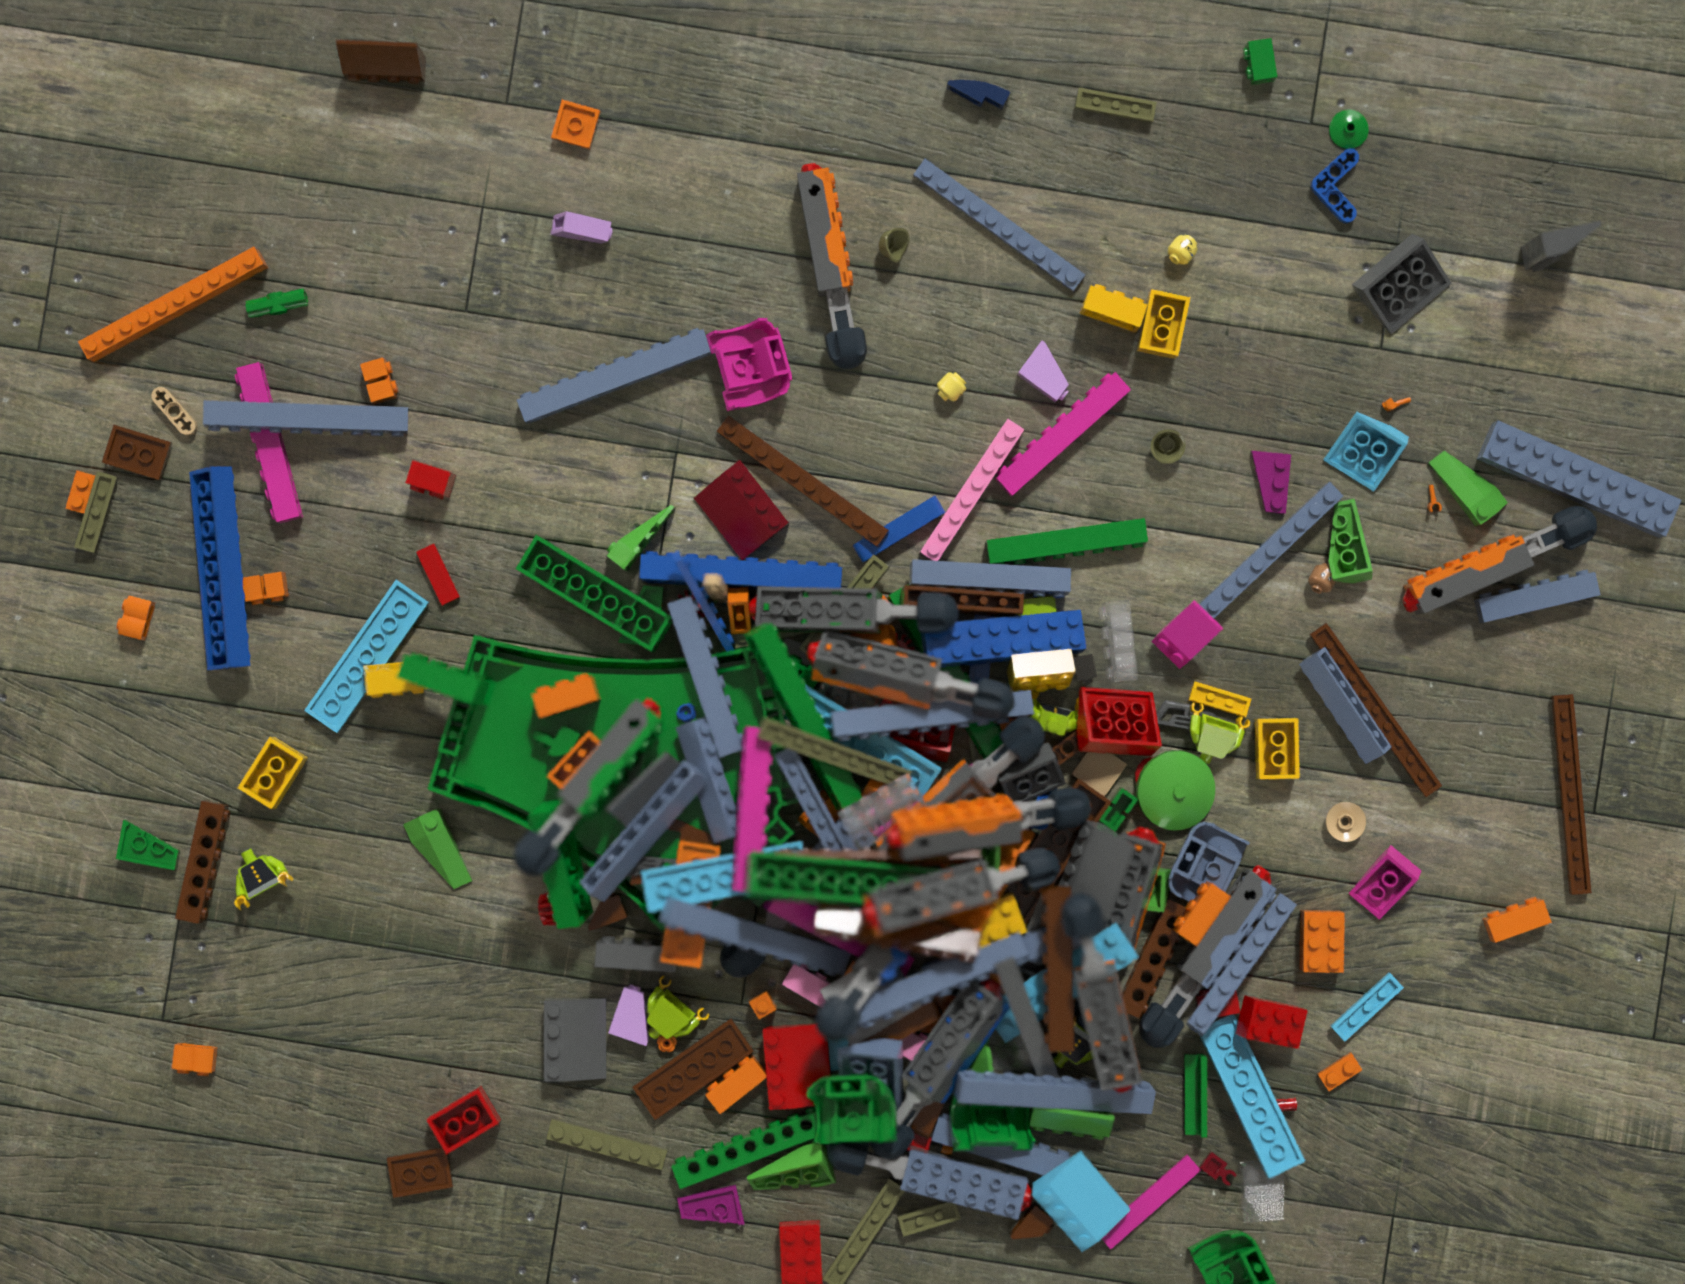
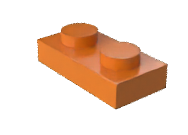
[65,470,95,514]
[1317,1052,1362,1091]

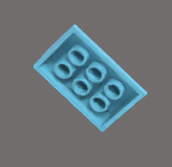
[1032,1151,1130,1252]

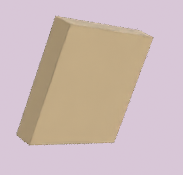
[1072,752,1127,797]

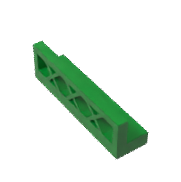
[1184,1054,1207,1137]

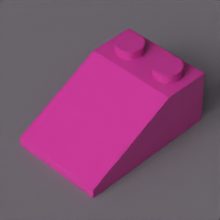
[1151,600,1223,669]
[1349,845,1421,920]

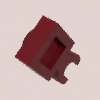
[1199,1151,1237,1185]

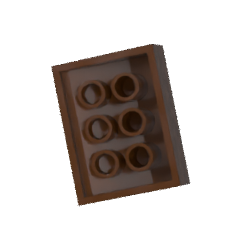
[336,40,426,84]

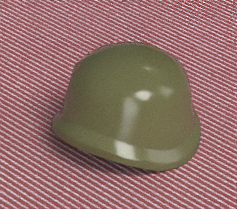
[879,228,910,263]
[1151,429,1186,464]

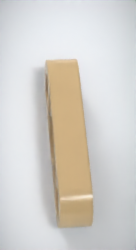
[152,387,198,436]

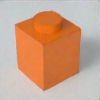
[749,990,777,1019]

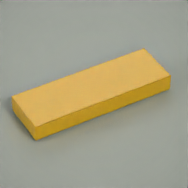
[1188,681,1252,718]

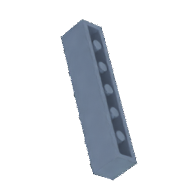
[1474,569,1601,623]
[1299,647,1392,764]
[676,717,737,843]

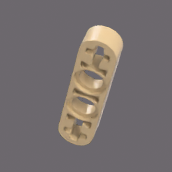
[703,574,729,604]

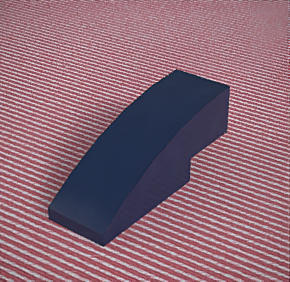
[946,80,1011,110]

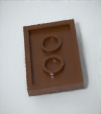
[102,425,172,481]
[386,1147,454,1198]

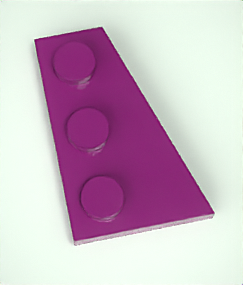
[1251,451,1291,514]
[677,1184,745,1225]

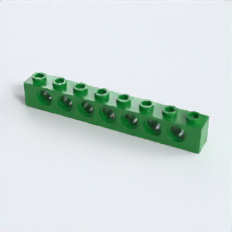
[671,1106,817,1189]

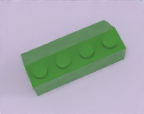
[1029,1107,1115,1140]

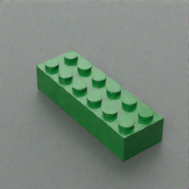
[528,800,594,929]

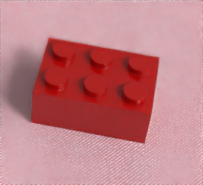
[1235,995,1308,1049]
[426,1086,501,1154]
[779,1220,822,1284]

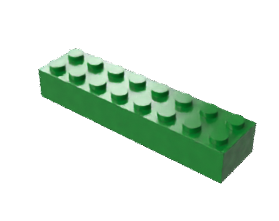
[516,535,673,652]

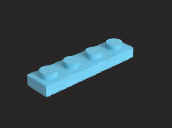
[1330,972,1404,1042]

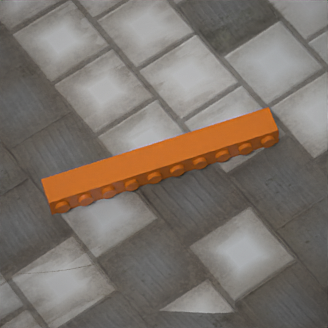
[78,247,268,362]

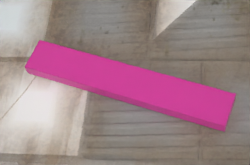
[1102,1154,1201,1249]

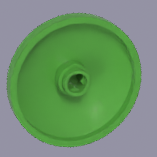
[1136,750,1215,830]

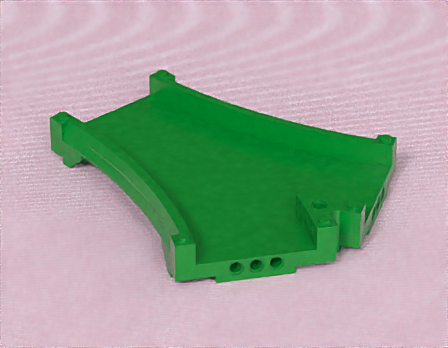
[427,635,799,932]

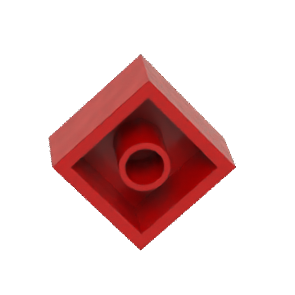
[405,460,456,500]

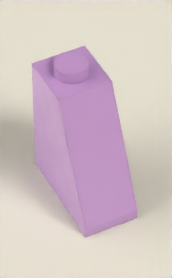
[551,211,612,243]
[1017,341,1069,403]
[608,984,649,1046]

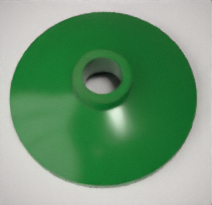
[1329,110,1369,149]

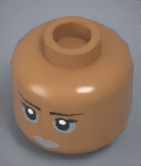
[1308,563,1336,594]

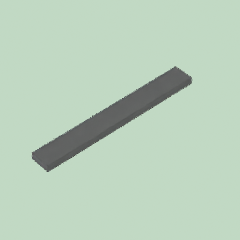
[994,956,1059,1078]

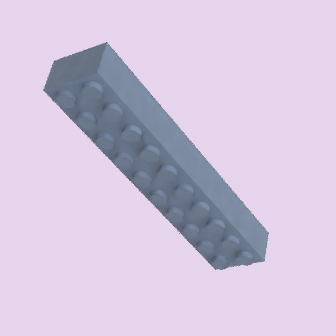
[1477,420,1681,538]

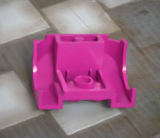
[706,318,792,411]

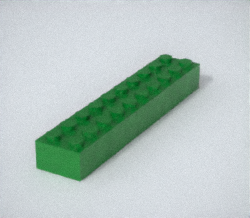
[744,851,945,908]

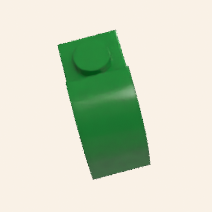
[533,725,582,756]

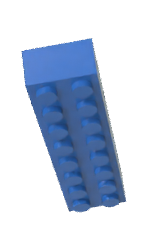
[921,610,1087,668]

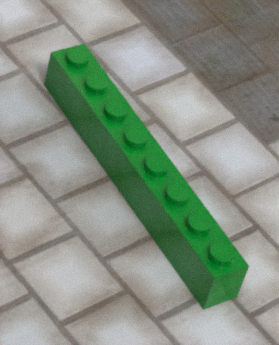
[986,518,1148,565]

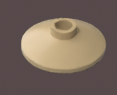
[1326,802,1366,842]

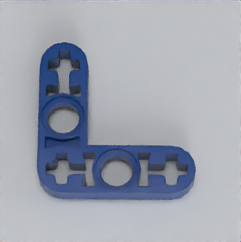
[1311,149,1359,224]

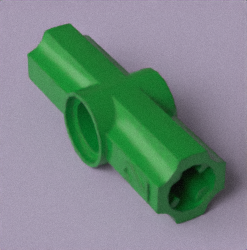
[245,288,309,319]

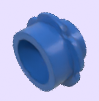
[676,703,696,723]

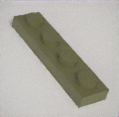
[1075,88,1157,123]
[74,471,117,553]

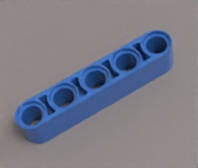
[853,495,946,563]

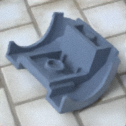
[1168,822,1250,901]

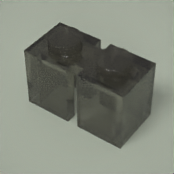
[1073,654,1097,685]

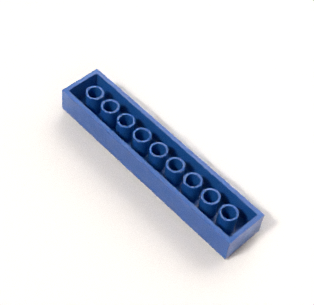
[189,466,251,671]
[640,551,842,590]

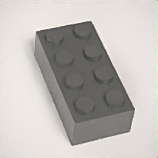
[595,936,678,972]

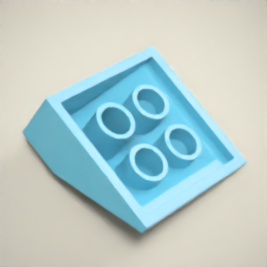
[1323,412,1409,491]

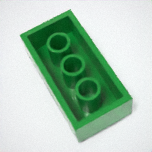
[396,652,490,705]

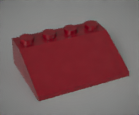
[694,460,789,560]

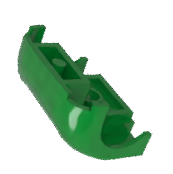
[807,1075,897,1145]
[949,1089,1035,1151]
[1188,1230,1276,1284]

